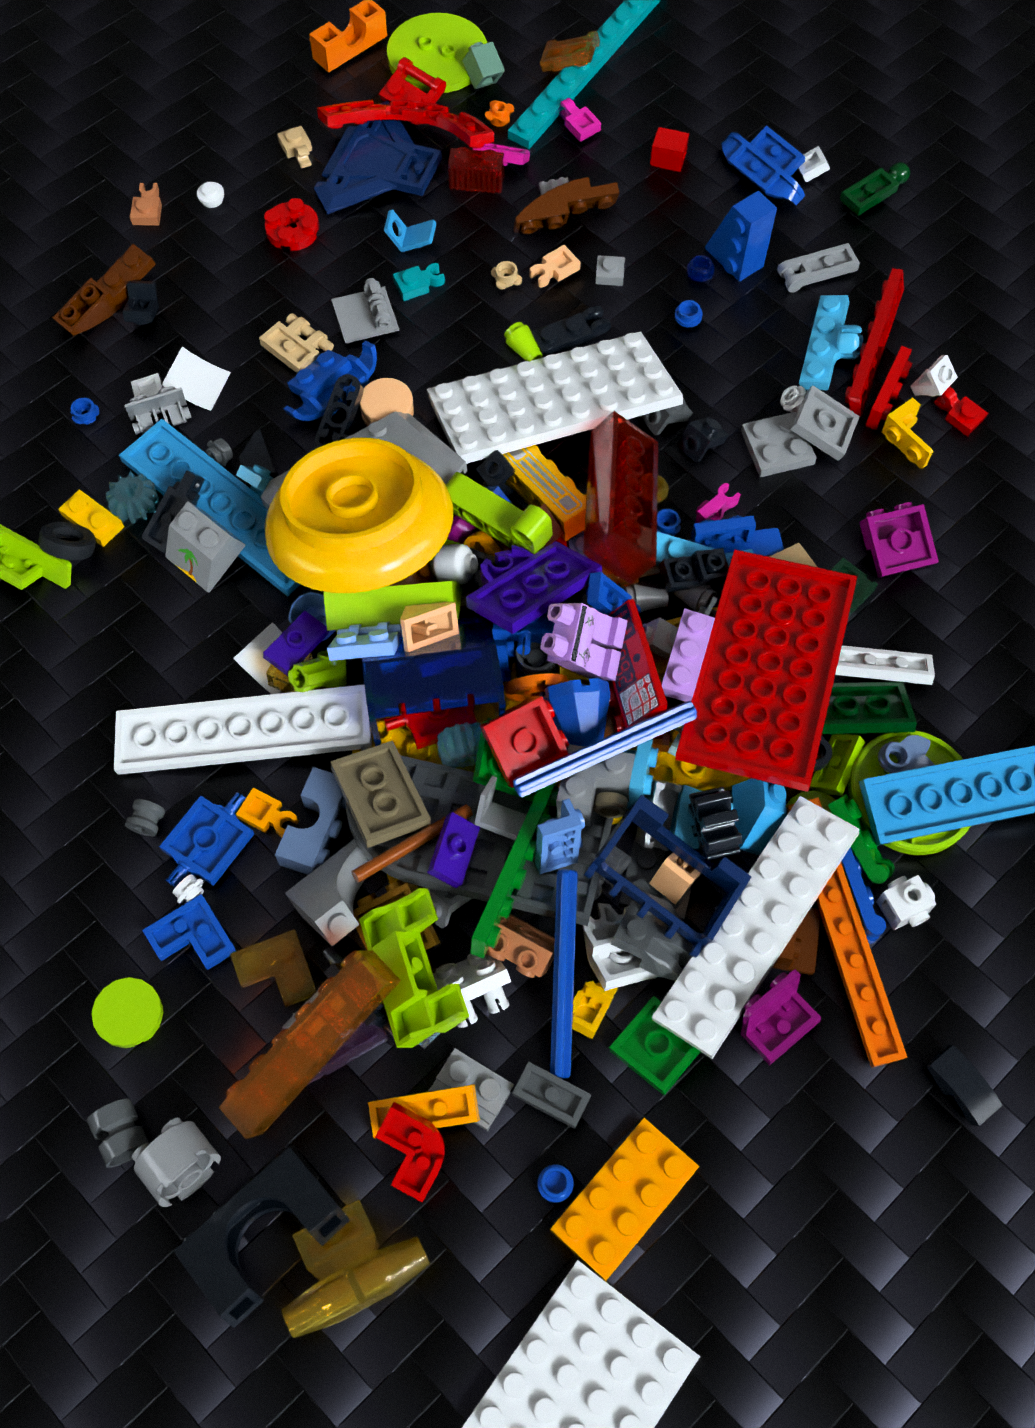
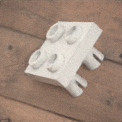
[433,953,511,1028]

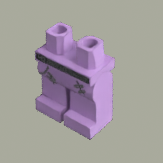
[540,603,628,681]

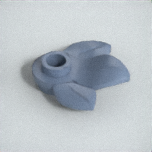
[878,735,935,774]

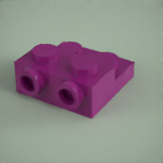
[859,502,939,578]

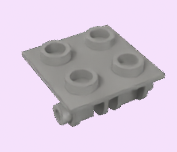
[331,278,399,344]
[124,386,192,435]

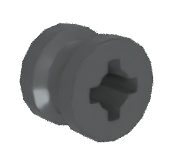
[125,799,165,837]

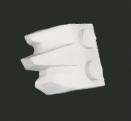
[582,903,659,991]

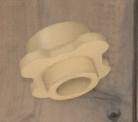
[491,261,522,289]

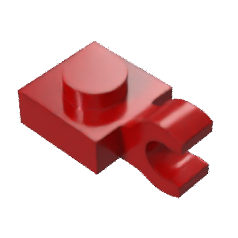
[934,386,988,436]

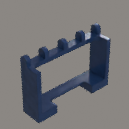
[583,795,751,958]

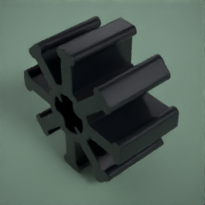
[688,786,742,861]

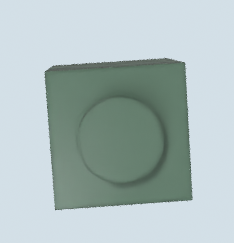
[462,42,505,89]

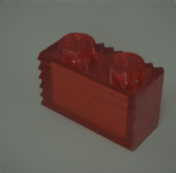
[448,147,504,194]

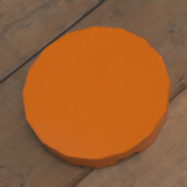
[504,673,568,702]

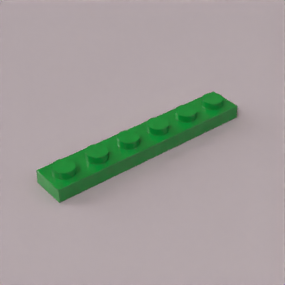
[471,781,559,959]

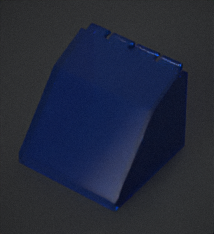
[362,616,506,746]

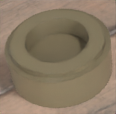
[593,792,628,818]

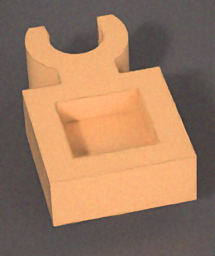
[530,245,581,288]

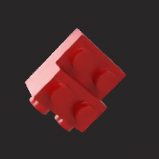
[480,696,569,788]

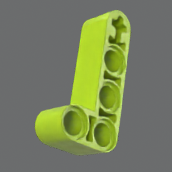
[446,472,553,554]

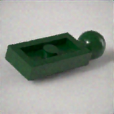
[840,162,910,216]

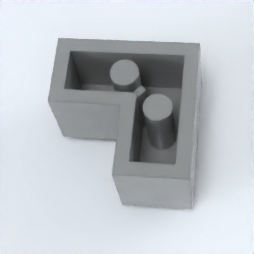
[556,744,635,827]

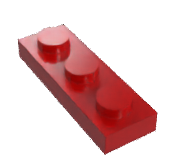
[865,346,913,430]

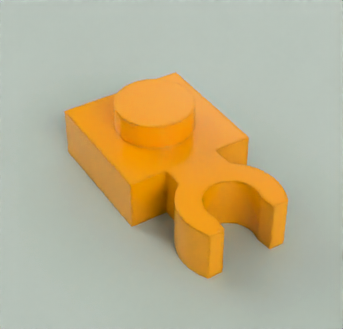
[236,787,299,838]

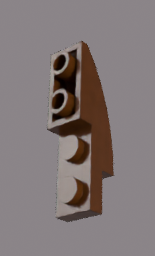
[513,177,620,234]
[52,244,156,336]

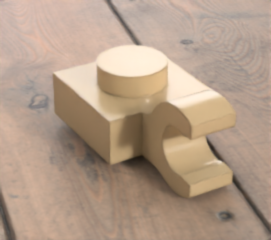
[277,126,312,168]

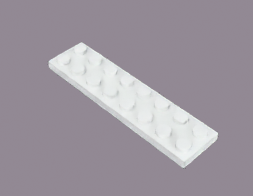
[114,684,372,775]
[652,796,859,1059]

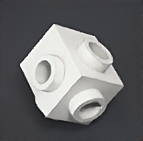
[876,875,936,931]

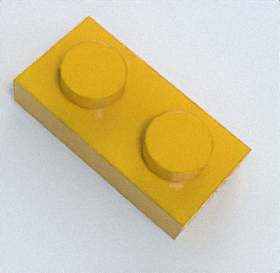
[58,489,124,547]

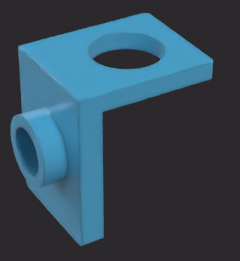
[384,209,436,252]

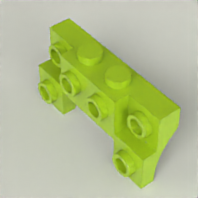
[359,888,469,1048]

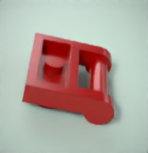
[379,57,446,104]

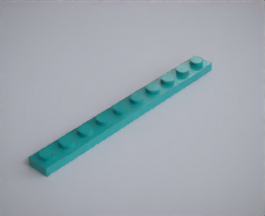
[508,0,661,149]

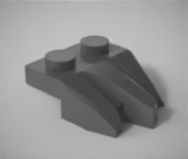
[611,889,693,981]

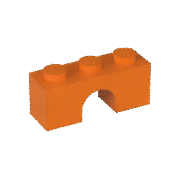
[309,0,387,73]

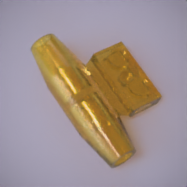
[282,1200,430,1338]

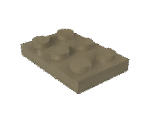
[330,740,431,848]

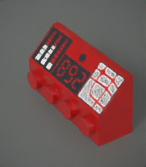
[608,599,668,739]

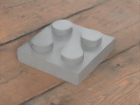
[790,385,860,461]
[741,411,817,477]

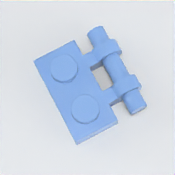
[327,622,402,661]

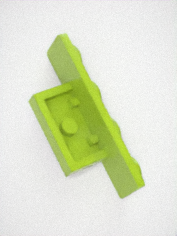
[0,524,72,590]

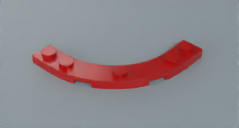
[317,99,494,148]

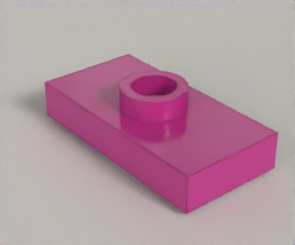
[472,143,530,166]

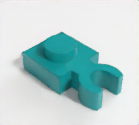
[393,263,445,301]

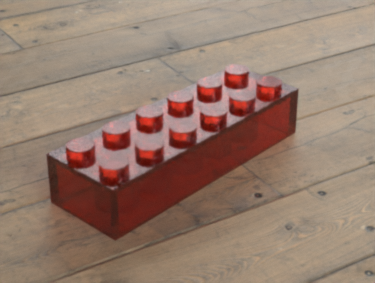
[583,411,658,584]

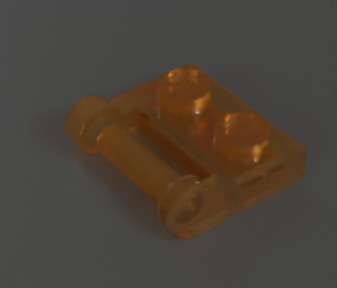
[540,31,600,72]

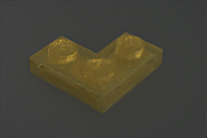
[230,929,317,1007]

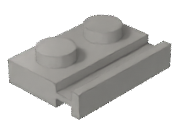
[428,1048,514,1132]

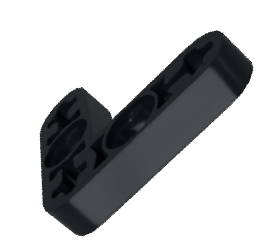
[314,374,364,449]

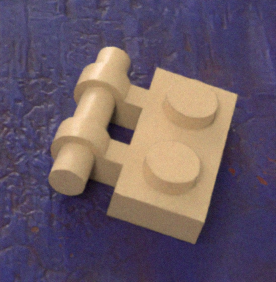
[259,313,334,373]

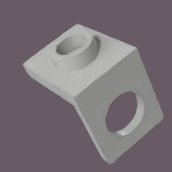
[474,776,526,840]

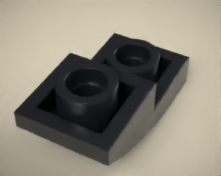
[659,548,729,592]
[926,1045,1002,1126]

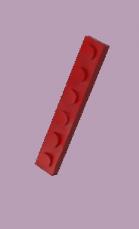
[845,269,904,417]

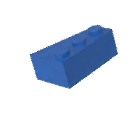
[704,190,777,282]

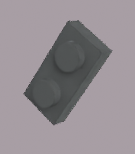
[512,1061,591,1129]

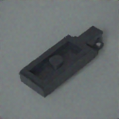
[142,470,205,553]

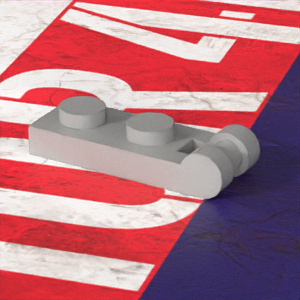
[777,243,860,292]

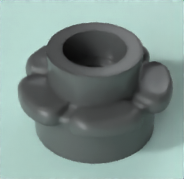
[206,438,233,467]

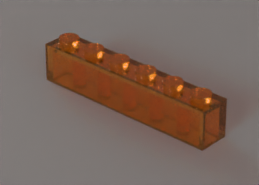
[219,950,401,1139]

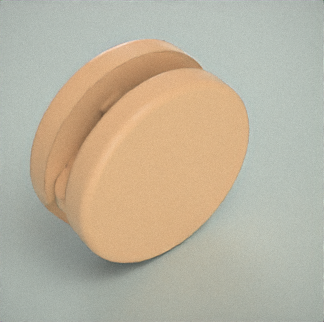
[360,378,414,427]

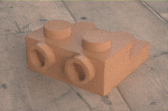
[486,914,555,978]

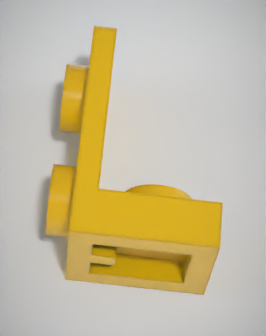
[881,397,933,469]

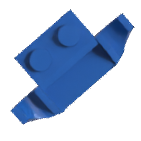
[721,125,805,205]
[283,341,377,421]

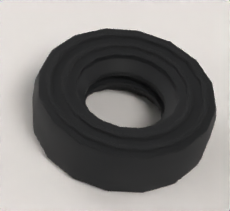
[38,522,96,560]

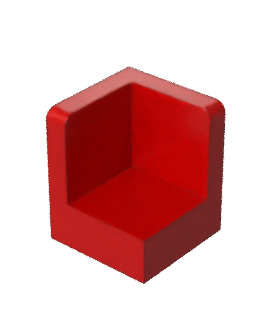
[650,127,689,172]

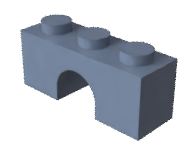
[275,767,346,875]

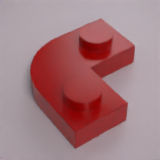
[375,1102,445,1203]

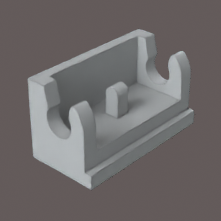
[635,779,682,851]

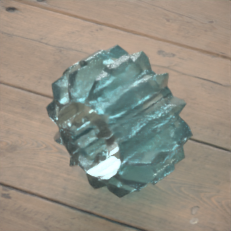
[106,471,159,524]
[437,722,481,769]

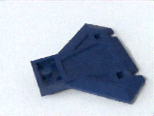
[314,101,442,215]

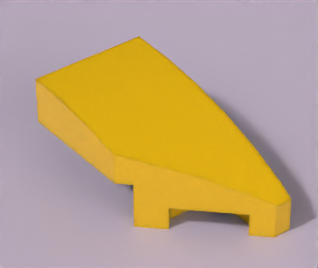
[572,981,619,1039]

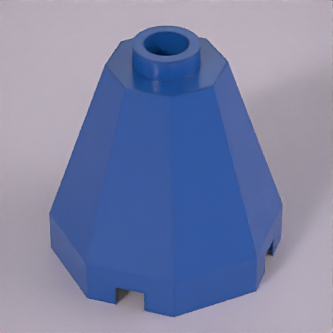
[539,678,611,751]

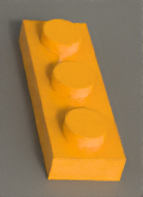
[368,1084,480,1138]

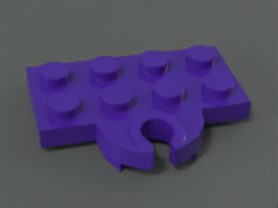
[466,541,602,634]

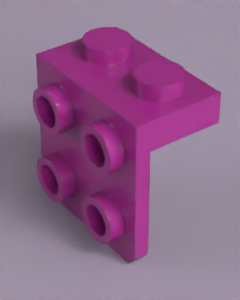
[741,969,821,1066]

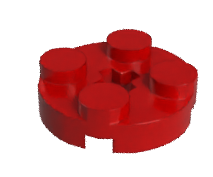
[264,198,319,251]

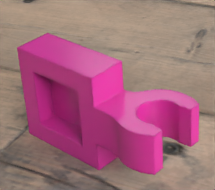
[559,98,601,142]
[695,483,741,523]

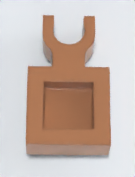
[130,183,162,226]

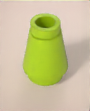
[504,322,543,362]

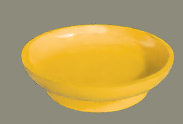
[265,438,454,593]

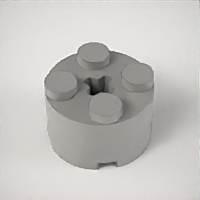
[132,1117,221,1207]

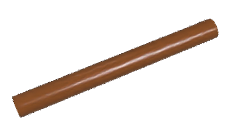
[351,804,473,883]

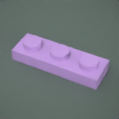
[661,608,715,702]

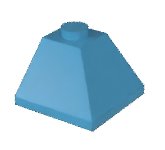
[732,778,787,856]

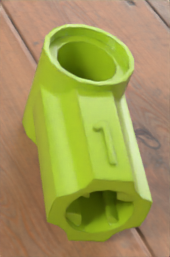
[288,650,347,693]

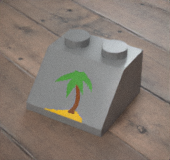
[165,501,246,593]

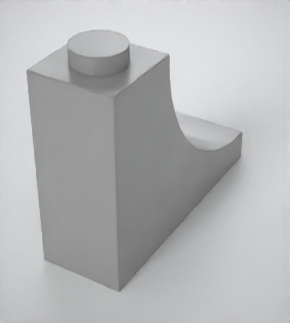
[285,839,369,946]

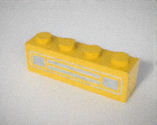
[503,445,595,541]

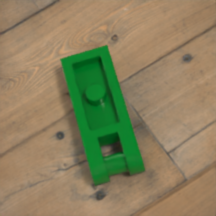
[828,794,895,884]

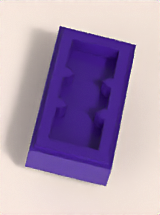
[263,611,329,676]
[427,812,480,888]

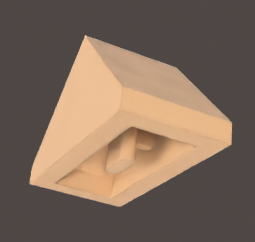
[400,602,459,652]
[649,853,701,905]

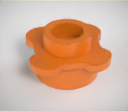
[485,100,514,127]

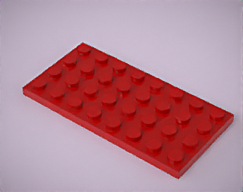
[675,549,858,792]

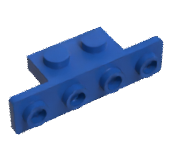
[688,515,784,557]

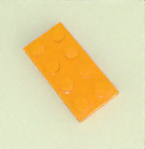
[550,1118,700,1282]

